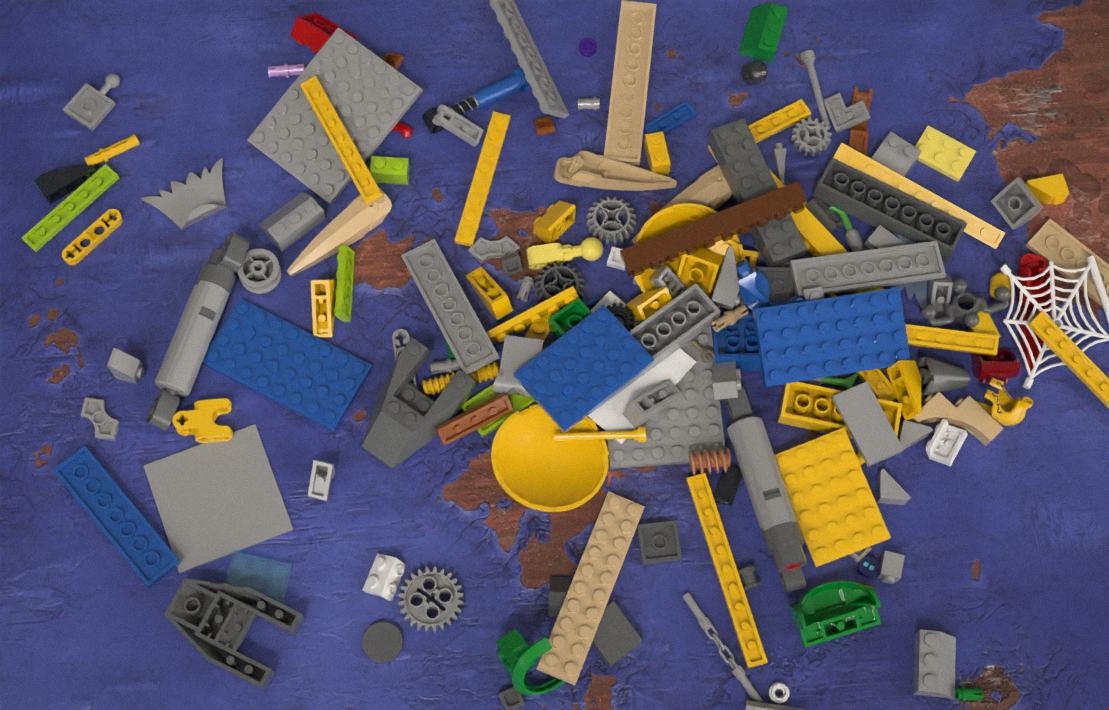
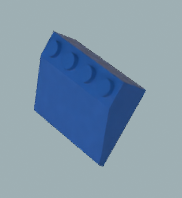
[713,313,761,371]

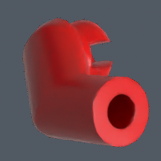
[391,122,412,138]

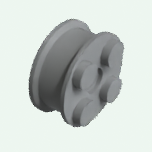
[237,249,282,294]

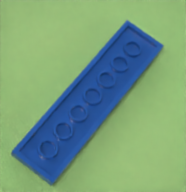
[53,445,181,588]

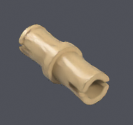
[711,304,748,332]

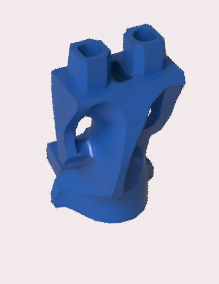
[736,259,805,310]

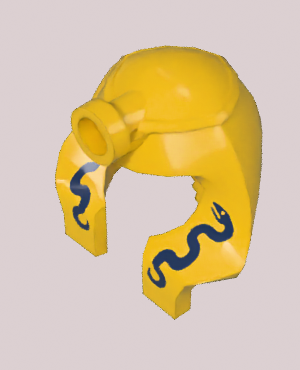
[976,378,1034,426]

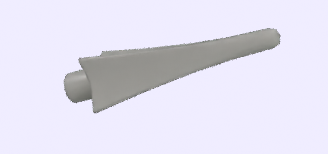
[772,143,787,185]

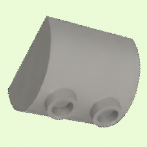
[991,177,1043,230]

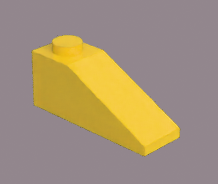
[465,267,513,320]
[311,279,336,338]
[886,360,921,421]

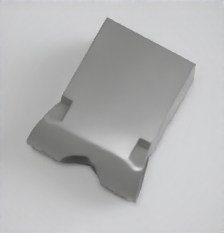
[492,335,545,397]

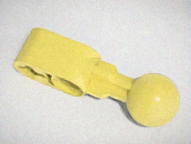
[526,237,604,270]

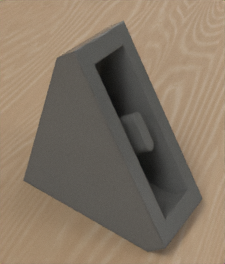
[548,576,570,617]

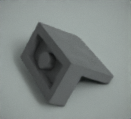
[806,198,844,233]

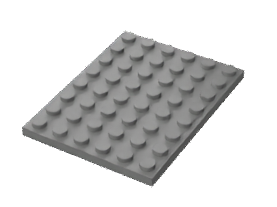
[247,27,423,205]
[607,326,725,469]

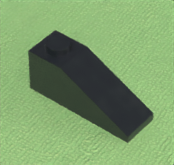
[34,165,96,205]

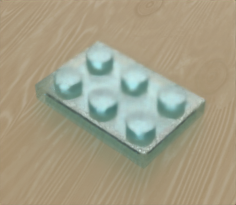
[225,551,293,604]

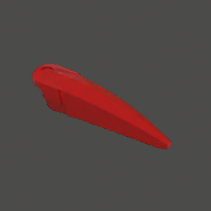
[1017,253,1056,371]

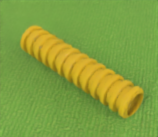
[422,362,499,397]

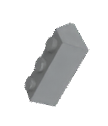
[258,192,326,252]
[913,629,956,699]

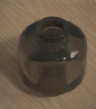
[740,60,768,86]

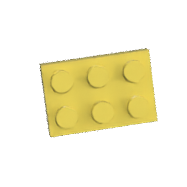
[915,126,976,182]

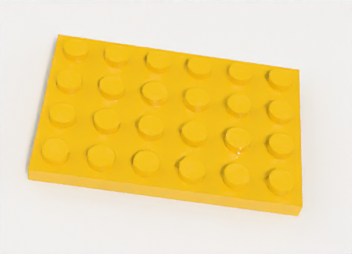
[775,428,891,567]

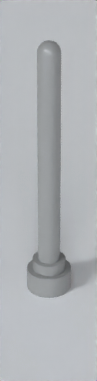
[800,50,831,130]

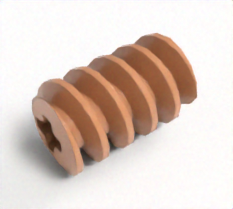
[689,447,731,475]

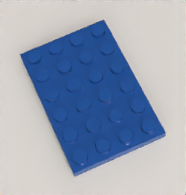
[514,304,654,433]

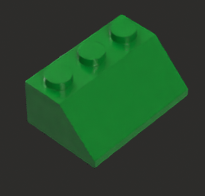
[738,3,789,63]
[548,297,592,339]

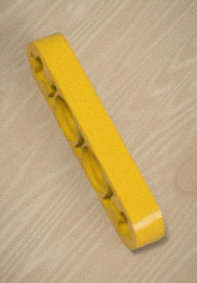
[62,209,123,265]

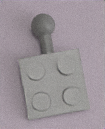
[63,73,120,132]

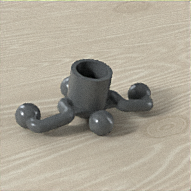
[921,278,1010,327]

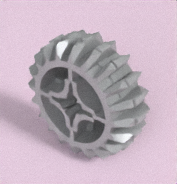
[586,196,636,245]

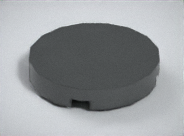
[362,622,403,663]

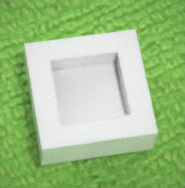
[606,246,625,271]

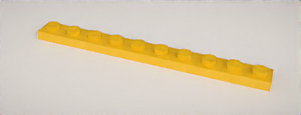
[833,143,1005,249]
[686,473,768,669]

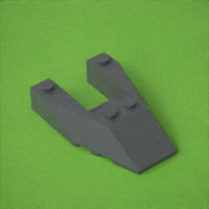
[362,338,477,469]
[164,578,305,691]

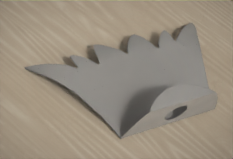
[140,157,227,230]

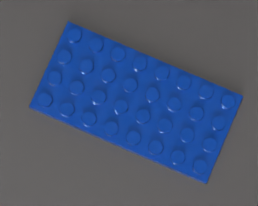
[752,287,911,387]
[202,298,373,432]

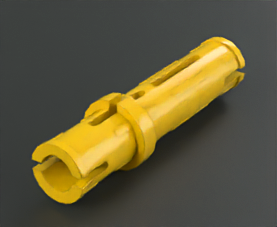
[84,134,140,166]

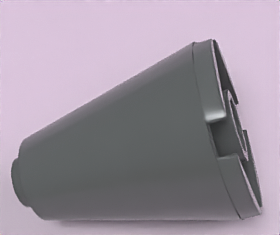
[917,357,971,395]

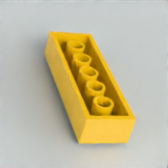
[777,382,902,439]

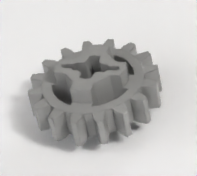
[791,117,832,156]

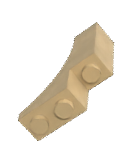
[910,392,1004,446]

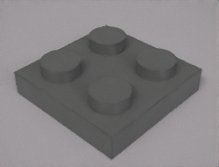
[637,520,682,565]

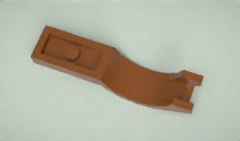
[848,87,873,156]

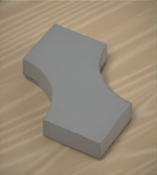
[468,236,521,263]
[81,397,120,441]

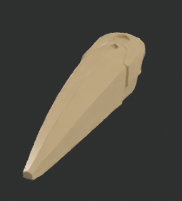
[553,151,677,191]
[631,165,732,244]
[286,188,392,276]

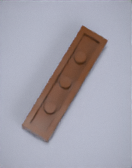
[435,392,514,446]

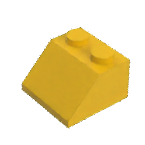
[533,201,576,244]
[677,248,724,297]

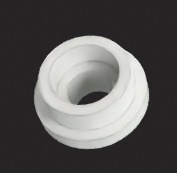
[769,682,789,704]

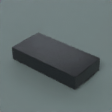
[714,465,742,507]

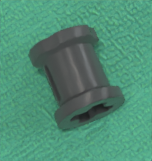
[738,566,761,591]

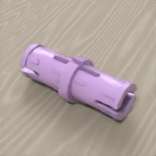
[268,63,305,78]

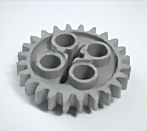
[398,567,464,633]

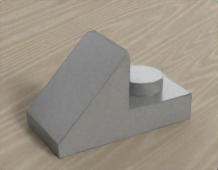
[308,459,335,501]

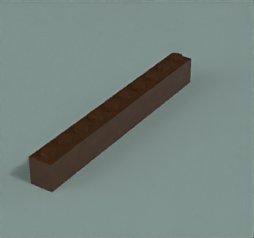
[620,181,807,276]

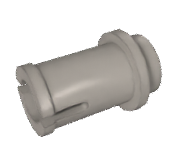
[578,96,600,111]
[516,276,534,302]

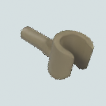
[691,340,714,363]

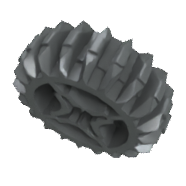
[534,262,585,310]

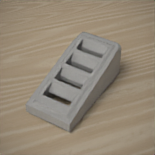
[649,266,687,299]

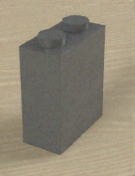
[592,601,643,668]

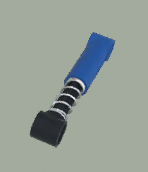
[422,67,532,134]

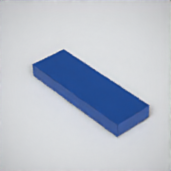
[643,100,697,136]

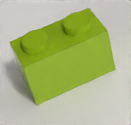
[370,156,410,185]

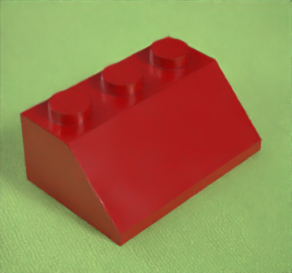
[290,12,358,53]

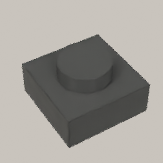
[500,252,523,277]
[498,687,525,710]

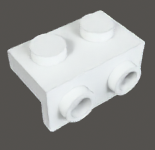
[926,419,968,467]
[362,553,406,601]

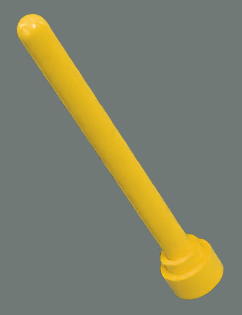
[552,426,646,442]

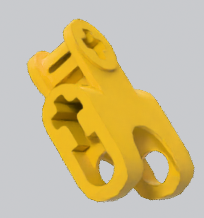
[172,398,233,443]

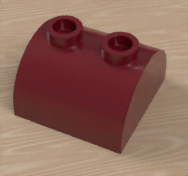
[971,349,1021,383]

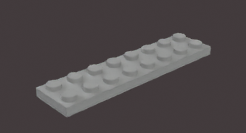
[489,0,570,119]
[401,239,499,375]
[789,241,946,298]

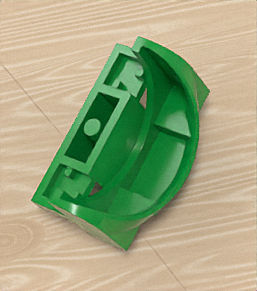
[788,581,881,648]

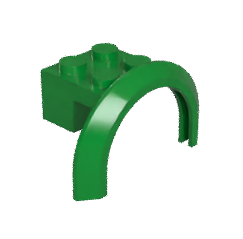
[496,629,565,696]

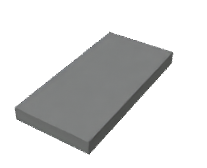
[832,381,904,467]

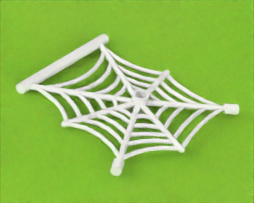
[999,255,1109,389]

